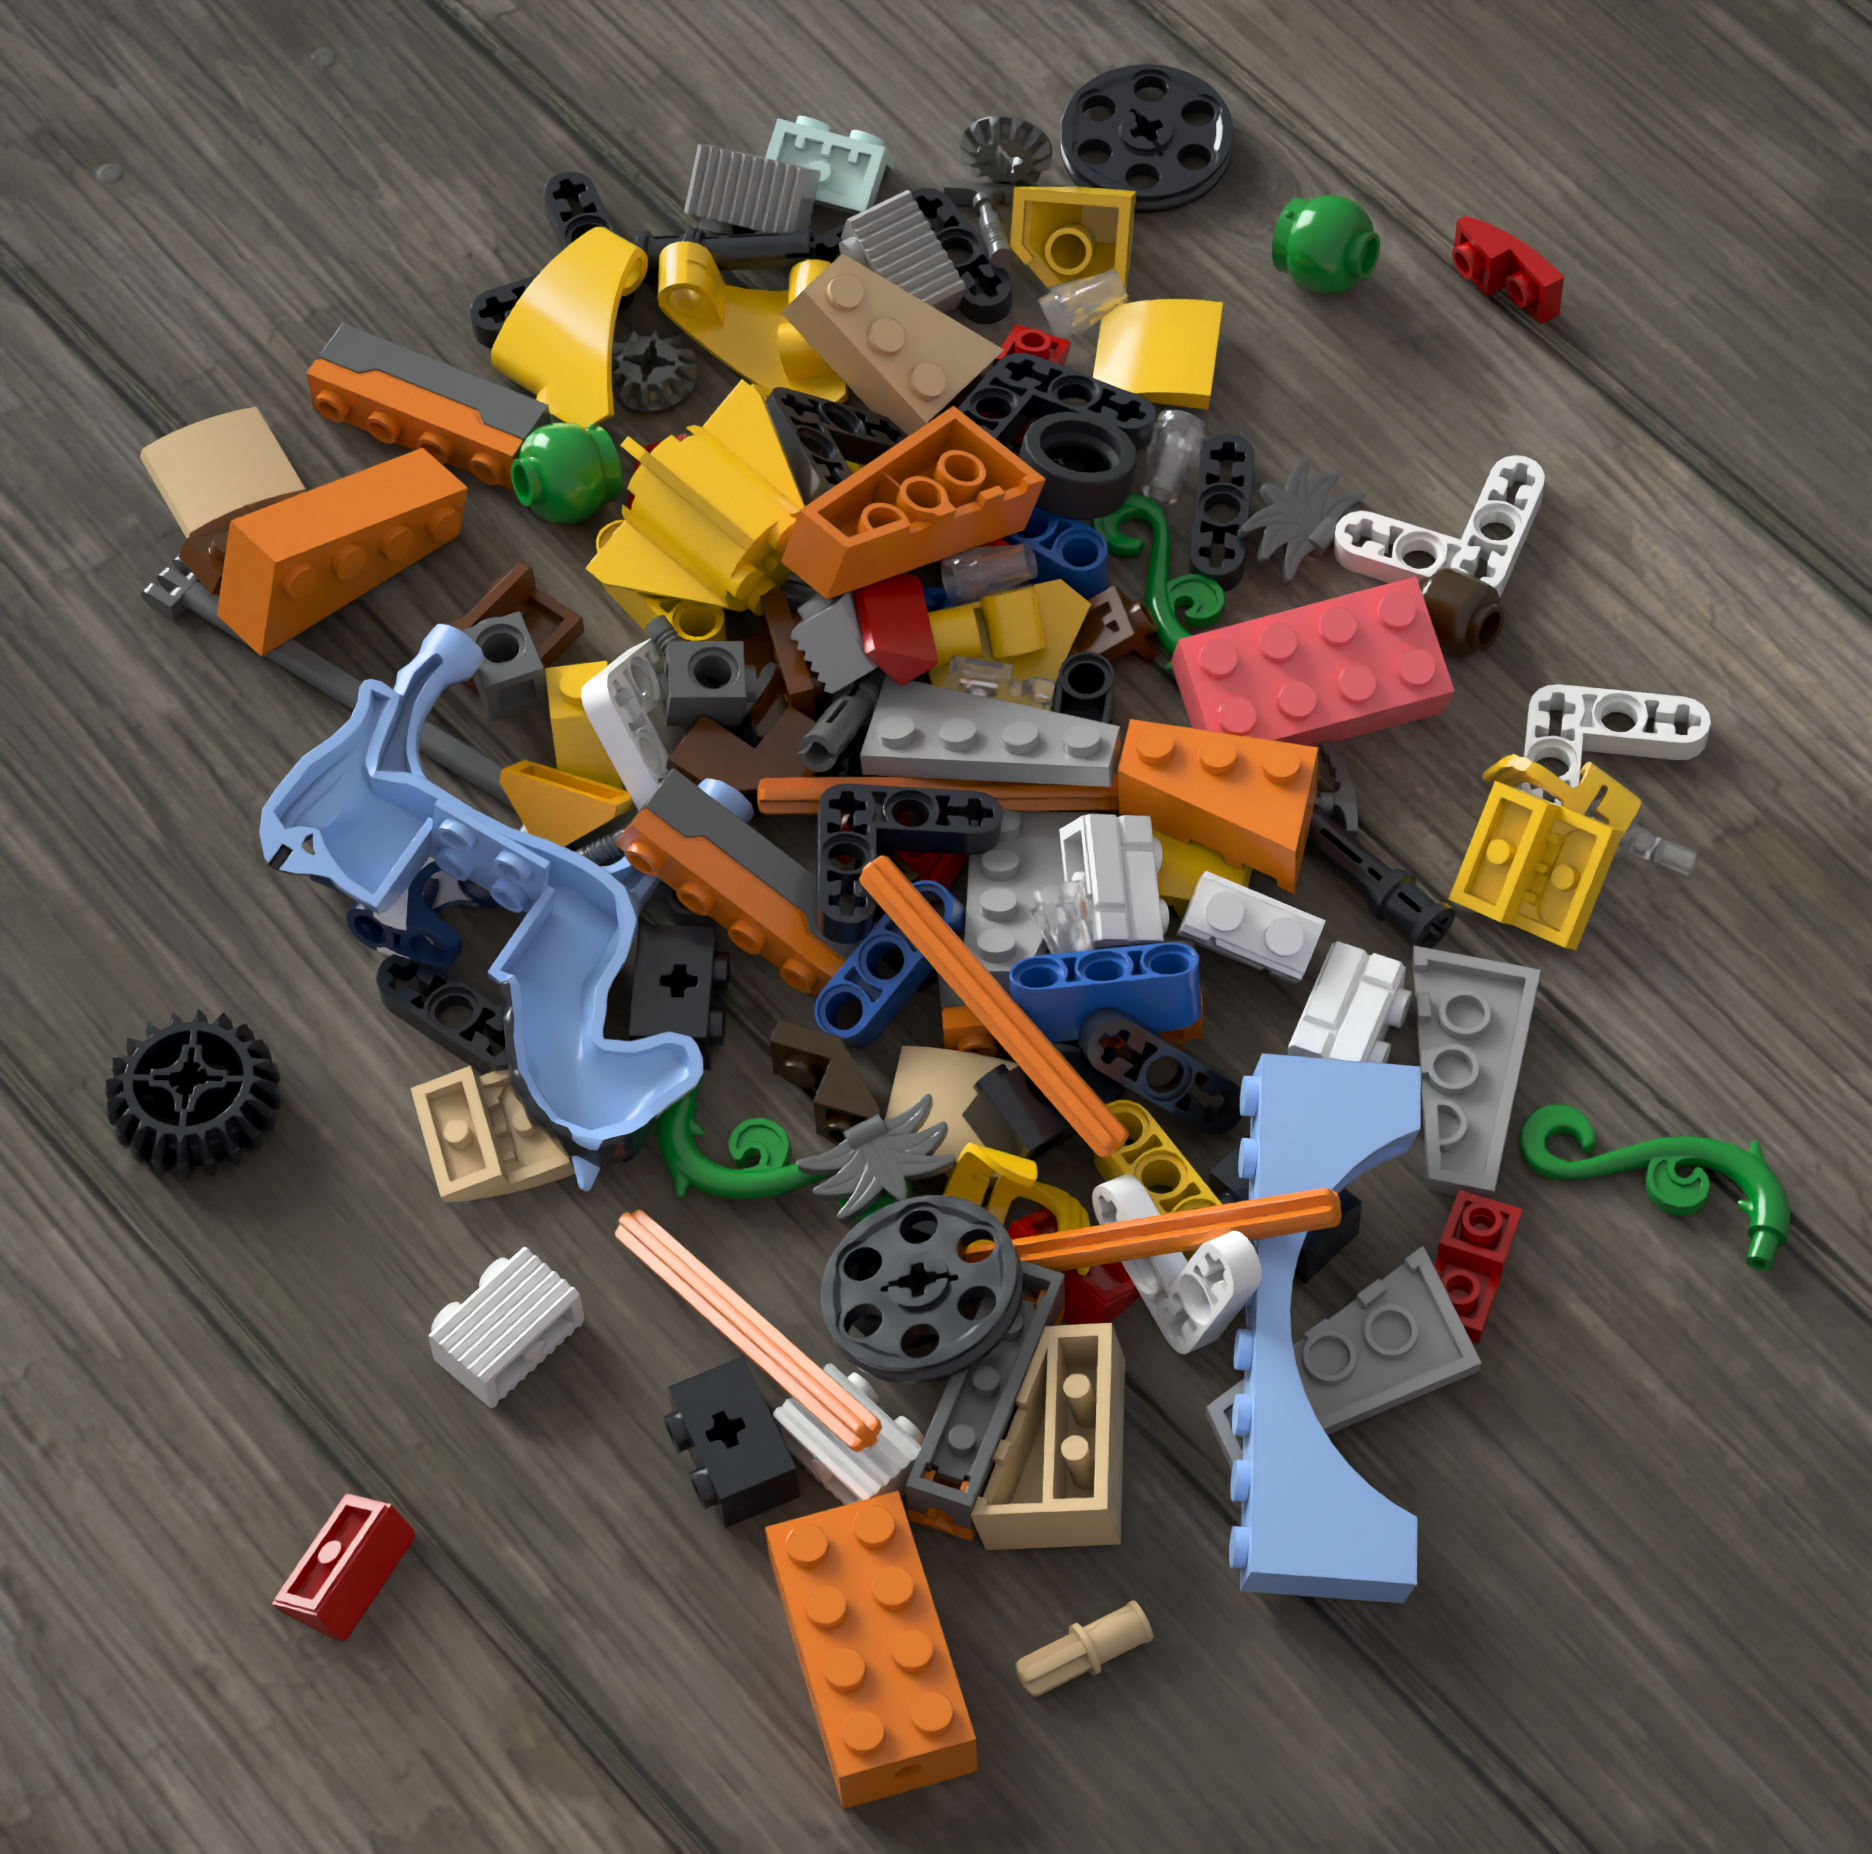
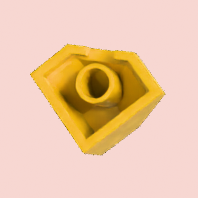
[1010,187,1136,313]

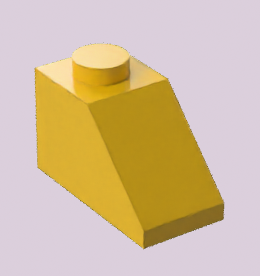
[545,661,623,790]

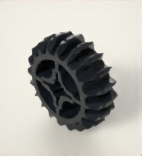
[105,1009,282,1180]

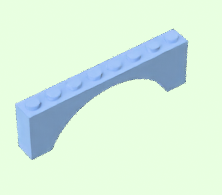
[1229,1053,1421,1603]

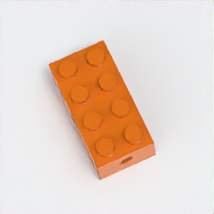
[765,1491,978,1809]

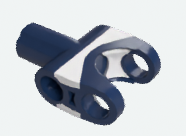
[309,852,499,969]

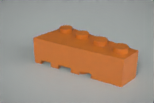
[781,406,1046,600]
[217,448,468,657]

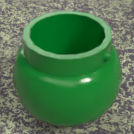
[1271,195,1380,295]
[511,422,622,524]

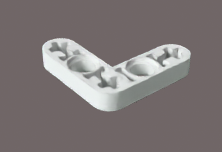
[1334,455,1545,598]
[581,639,670,811]
[1521,684,1711,806]
[1092,1174,1262,1355]

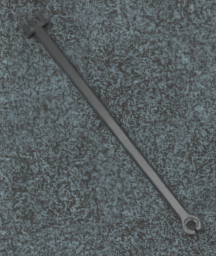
[141,553,712,926]

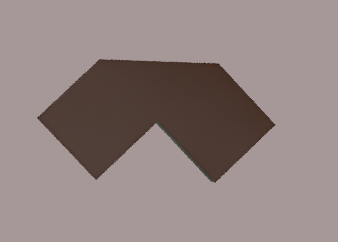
[665,705,820,796]

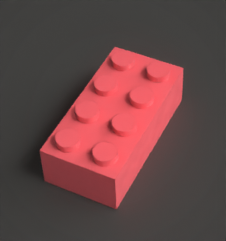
[1171,576,1455,747]

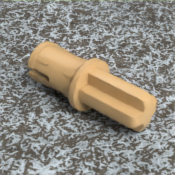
[1015,1600,1154,1697]

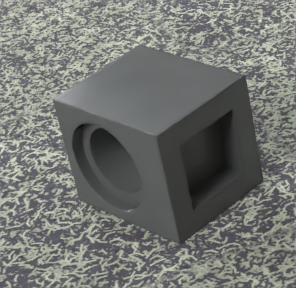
[461,611,549,723]
[664,641,757,726]

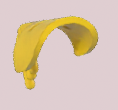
[1482,754,1641,838]
[943,1142,1090,1276]

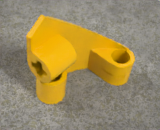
[491,227,648,428]
[657,241,848,404]
[928,579,1091,710]

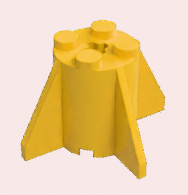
[585,379,806,616]

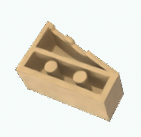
[781,254,1004,436]
[970,1323,1125,1550]

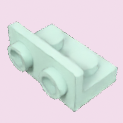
[765,116,896,215]

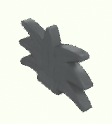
[1237,456,1365,586]
[796,1094,957,1224]

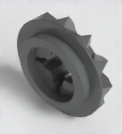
[960,116,1052,185]
[612,328,698,411]

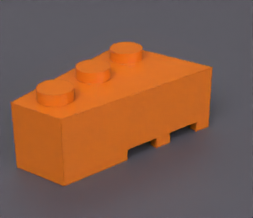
[1118,719,1318,894]

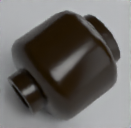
[1419,567,1504,658]

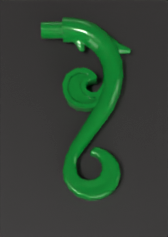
[1091,494,1225,671]
[655,1076,912,1224]
[1519,1104,1790,1271]

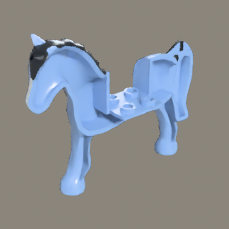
[259,624,754,1191]

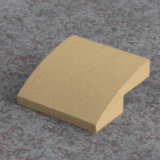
[140,407,306,538]
[885,1046,1035,1188]
[410,1065,576,1203]

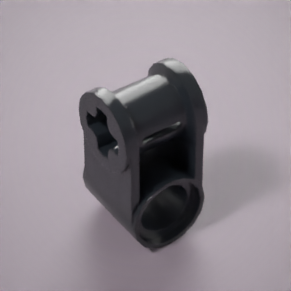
[1053,651,1115,725]

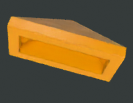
[499,760,636,847]

